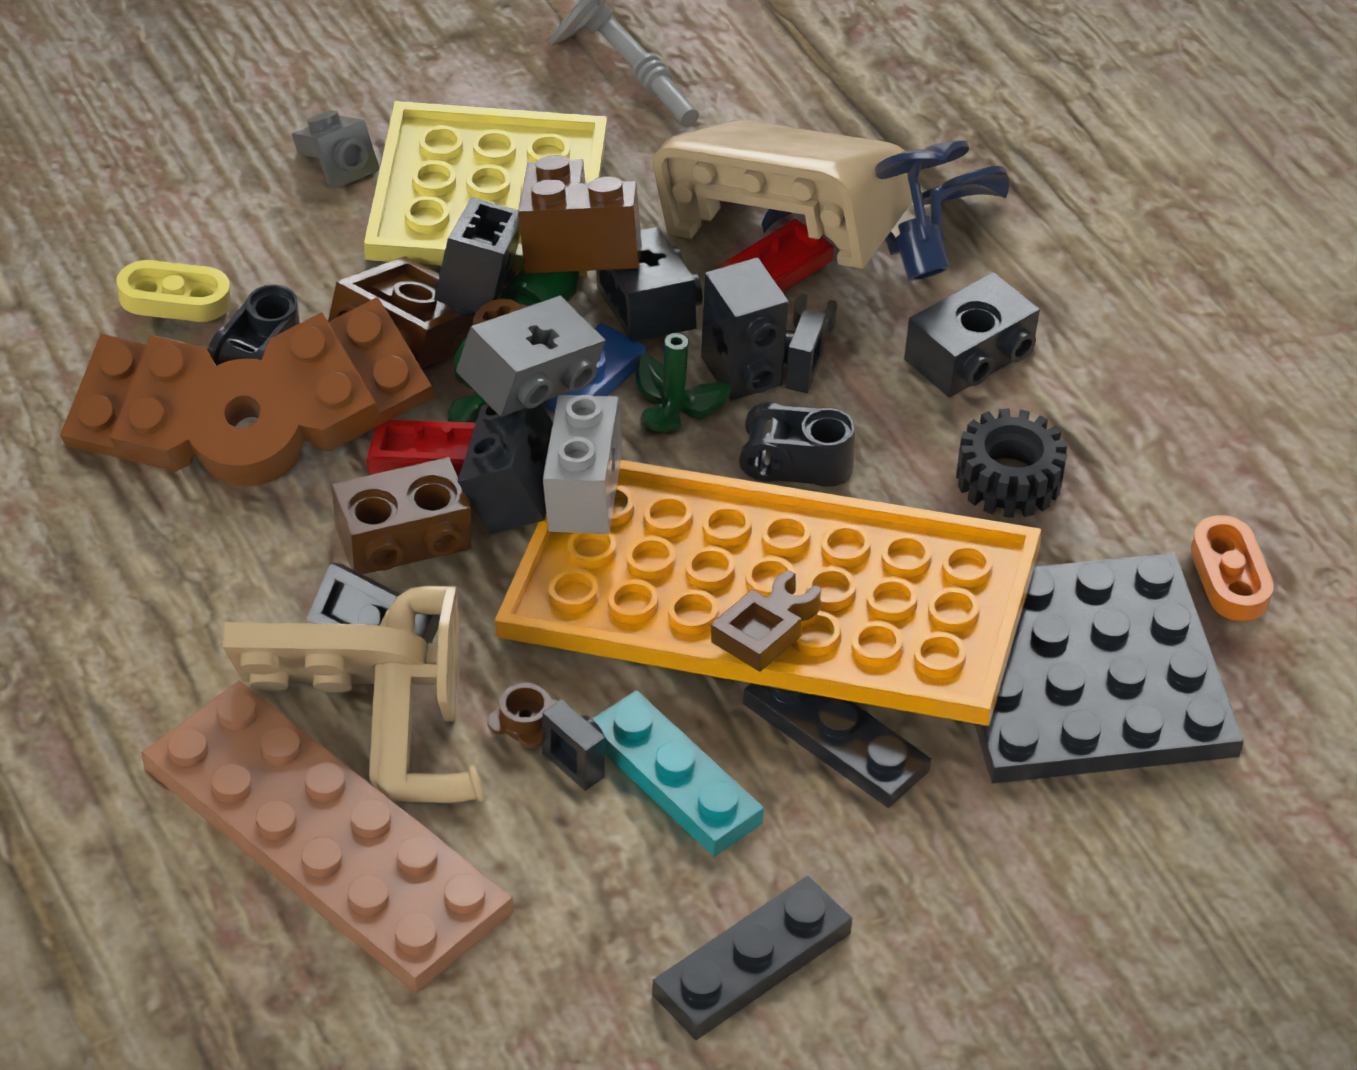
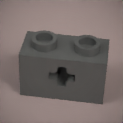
[456,296,606,417]

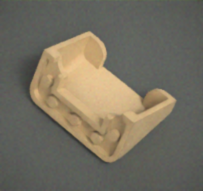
[653,120,912,269]

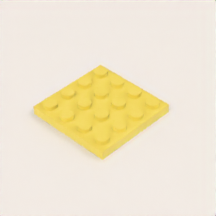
[364,101,607,277]

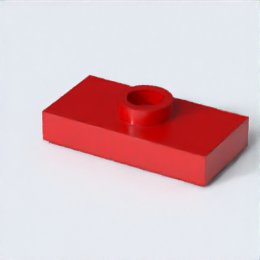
[716,218,834,292]
[366,420,476,478]

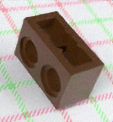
[332,457,472,574]

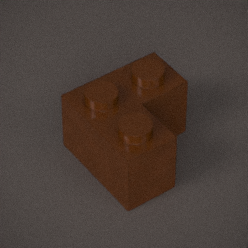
[518,155,642,274]

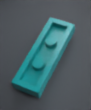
[592,690,764,857]

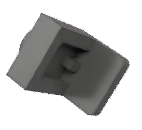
[291,111,379,188]

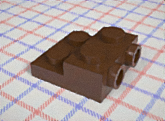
[328,256,475,369]

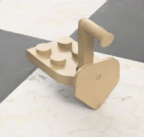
[222,586,485,803]

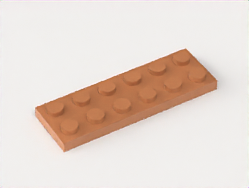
[141,680,513,994]

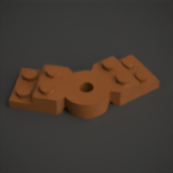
[60,297,435,486]

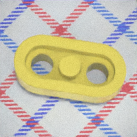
[116,260,231,322]

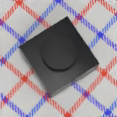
[542,699,606,791]

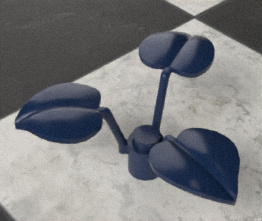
[761,140,1009,281]

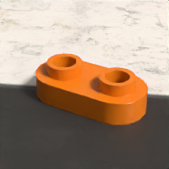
[1191,515,1274,621]

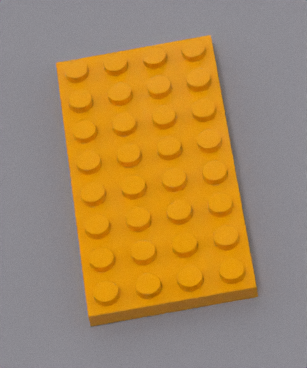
[494,460,1041,726]

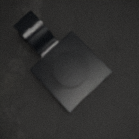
[784,293,837,394]

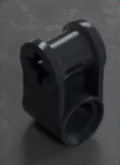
[207,284,300,366]
[739,403,855,487]

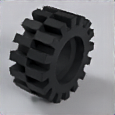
[956,408,1068,518]

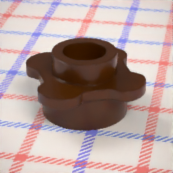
[487,683,558,748]

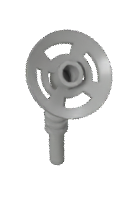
[546,0,699,127]

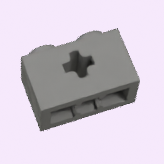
[543,395,623,534]

